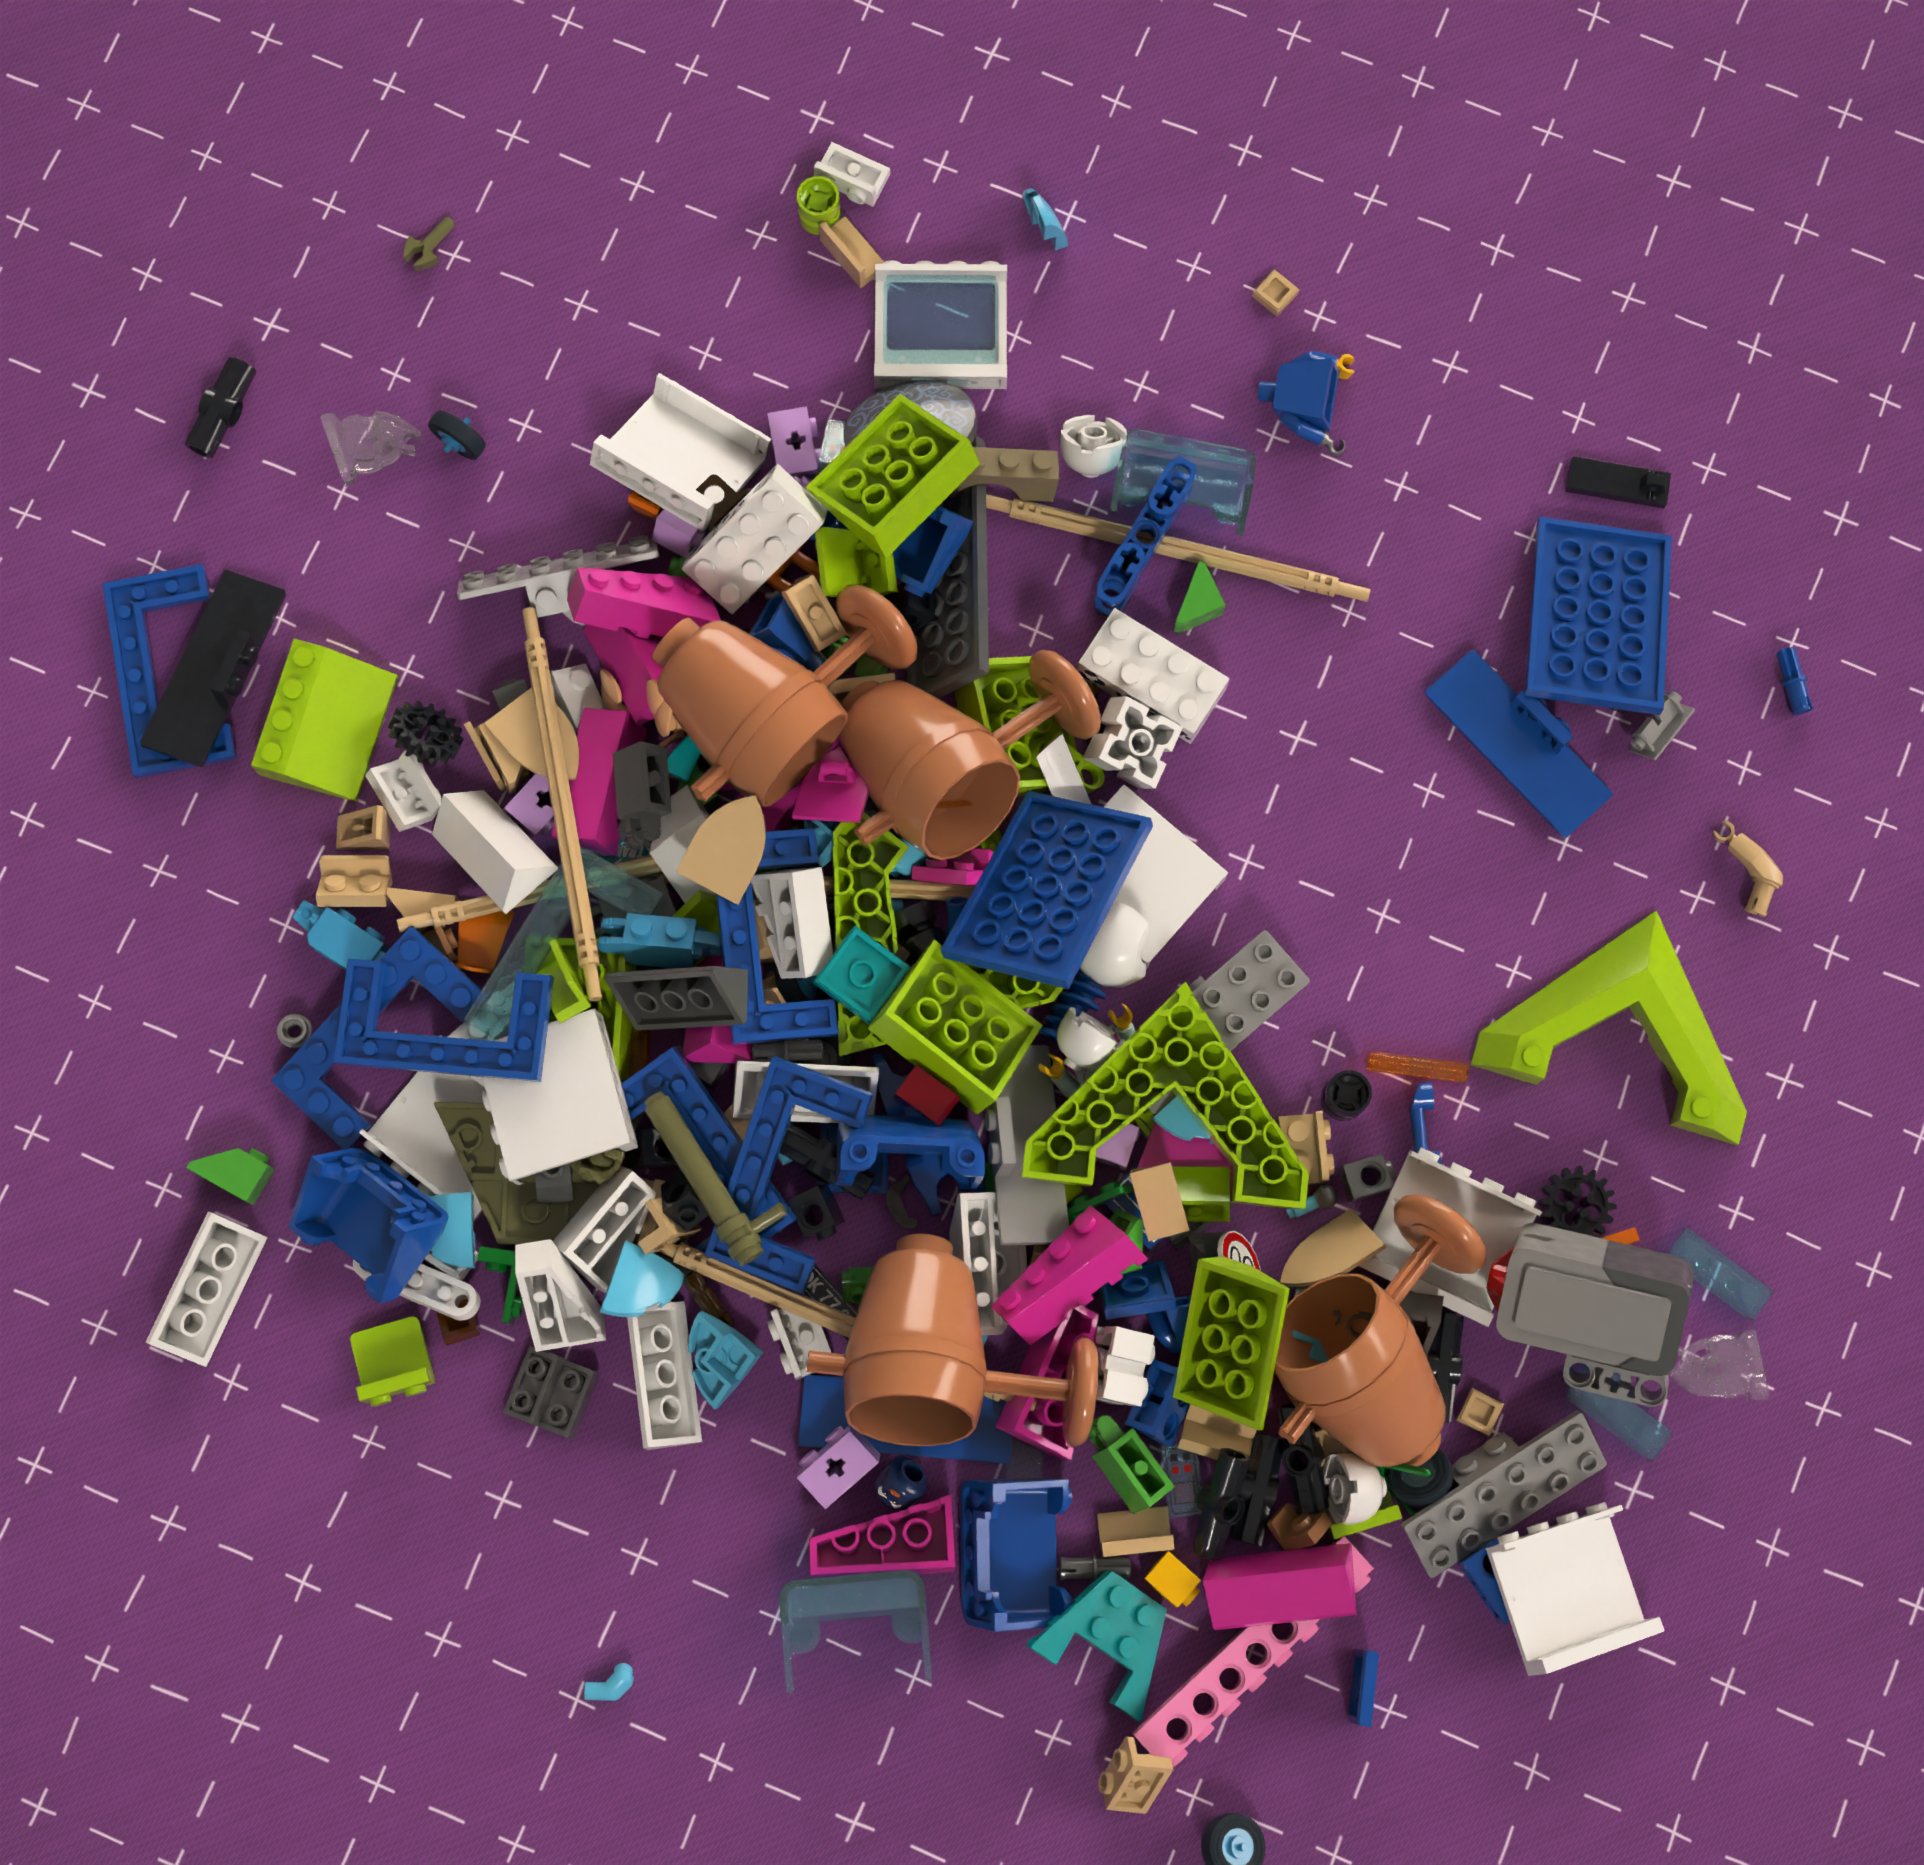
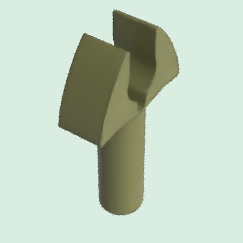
[404,217,455,271]

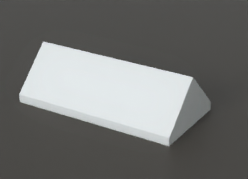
[432,790,558,914]
[733,1061,879,1123]
[146,1211,268,1367]
[627,1301,702,1450]

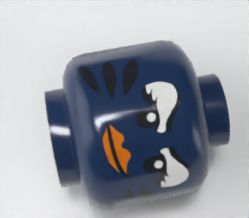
[874,1457,927,1510]

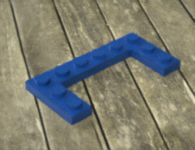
[102,564,237,779]
[715,828,838,1045]
[271,926,489,1149]
[333,959,554,1082]
[622,1046,797,1279]
[705,1056,874,1293]

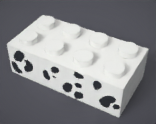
[682,464,828,614]
[1077,608,1230,744]

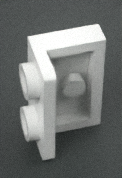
[814,142,890,207]
[550,664,606,734]
[365,750,442,832]
[767,1309,831,1380]

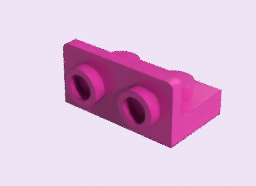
[912,848,993,885]

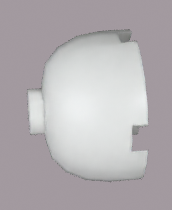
[1060,415,1127,478]
[1057,1007,1126,1073]
[1323,1452,1387,1525]

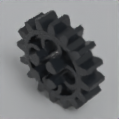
[388,701,464,765]
[1538,1166,1617,1236]

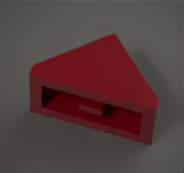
[893,1065,960,1126]

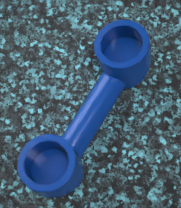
[1409,1082,1442,1165]

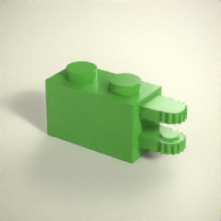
[1088,1415,1175,1514]

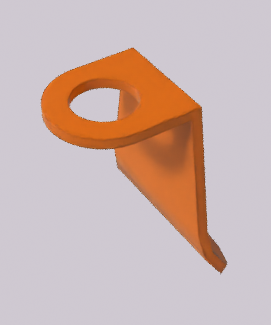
[454,909,515,973]

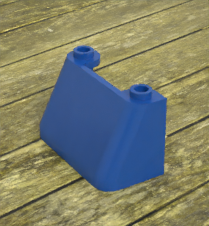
[810,506,974,597]
[835,1115,985,1192]
[288,1148,449,1304]
[960,1478,1074,1632]

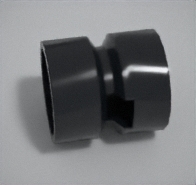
[894,901,947,964]
[1321,1070,1372,1121]

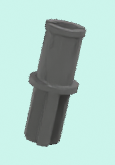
[752,1039,824,1062]
[1059,1554,1131,1582]

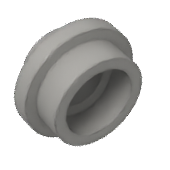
[277,1014,313,1049]

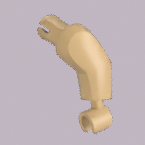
[1713,821,1783,917]

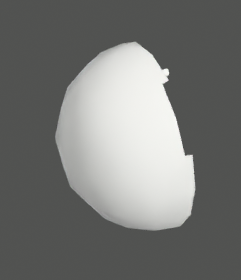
[1079,902,1149,988]

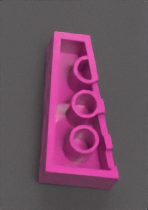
[567,567,721,639]
[991,1205,1148,1346]
[995,1305,1099,1460]
[809,1494,955,1580]

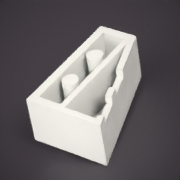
[751,867,833,979]
[553,1166,656,1293]
[515,1239,606,1352]

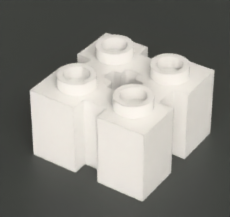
[1083,696,1183,789]
[1094,1326,1155,1407]

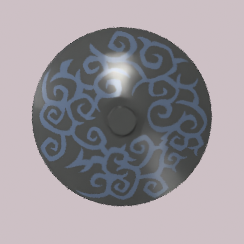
[843,380,978,447]

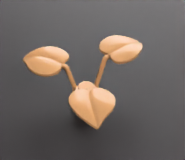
[600,668,684,747]

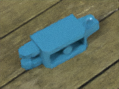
[292,901,389,971]
[597,913,722,969]

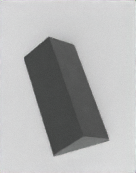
[604,966,748,1030]

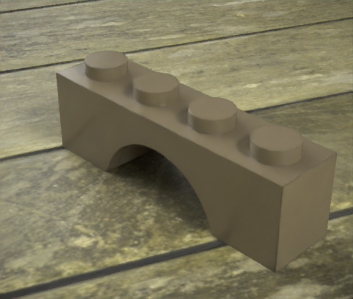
[948,447,1059,502]

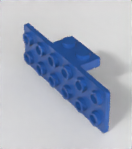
[1425,650,1613,839]
[798,1375,1012,1464]

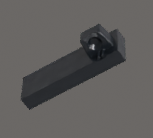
[1566,456,1671,508]

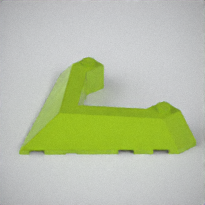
[832,812,1064,1056]
[1470,910,1747,1145]
[1022,981,1309,1209]

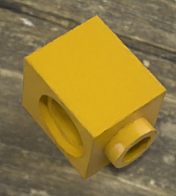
[1143,1551,1201,1608]

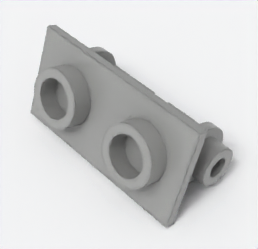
[1629,691,1695,761]

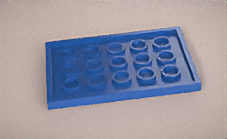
[1524,516,1672,715]
[941,791,1153,989]

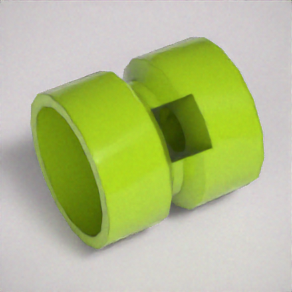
[797,176,841,235]

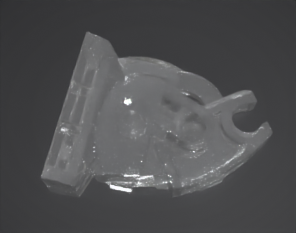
[320,410,422,487]
[1668,1329,1770,1402]

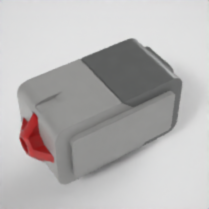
[1486,1223,1695,1407]

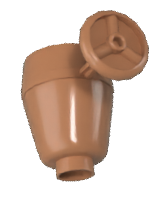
[652,585,917,807]
[839,650,1101,860]
[1275,1194,1486,1467]
[807,1234,1098,1447]

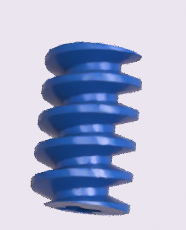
[1039,972,1107,1044]

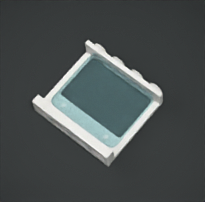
[874,260,1007,389]

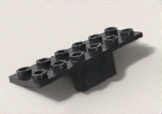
[140,570,286,767]

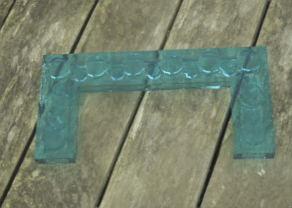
[464,846,664,1040]
[1564,1228,1773,1462]

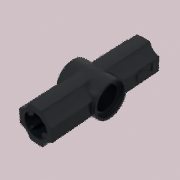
[184,357,256,458]
[779,1123,877,1200]
[1427,1313,1464,1423]
[1277,1403,1330,1514]
[1231,1433,1284,1546]
[1192,1448,1250,1561]

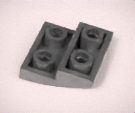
[503,1346,600,1440]

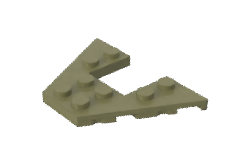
[434,1102,645,1245]

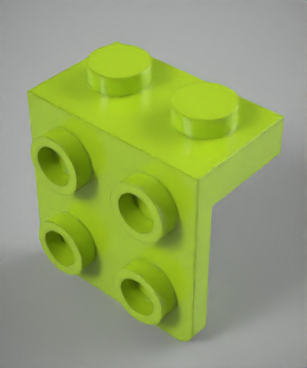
[815,527,898,597]
[350,1316,436,1407]

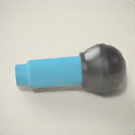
[1286,1184,1338,1219]

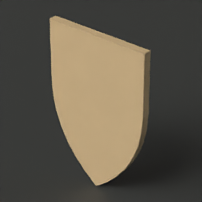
[484,687,579,780]
[676,795,766,905]
[1280,1209,1386,1287]

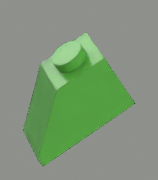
[186,1147,275,1206]

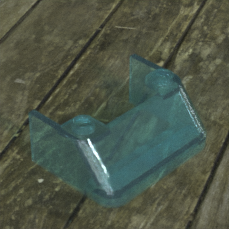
[1110,429,1256,535]
[779,1570,932,1694]

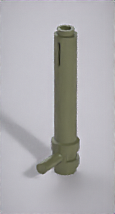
[644,1092,787,1266]

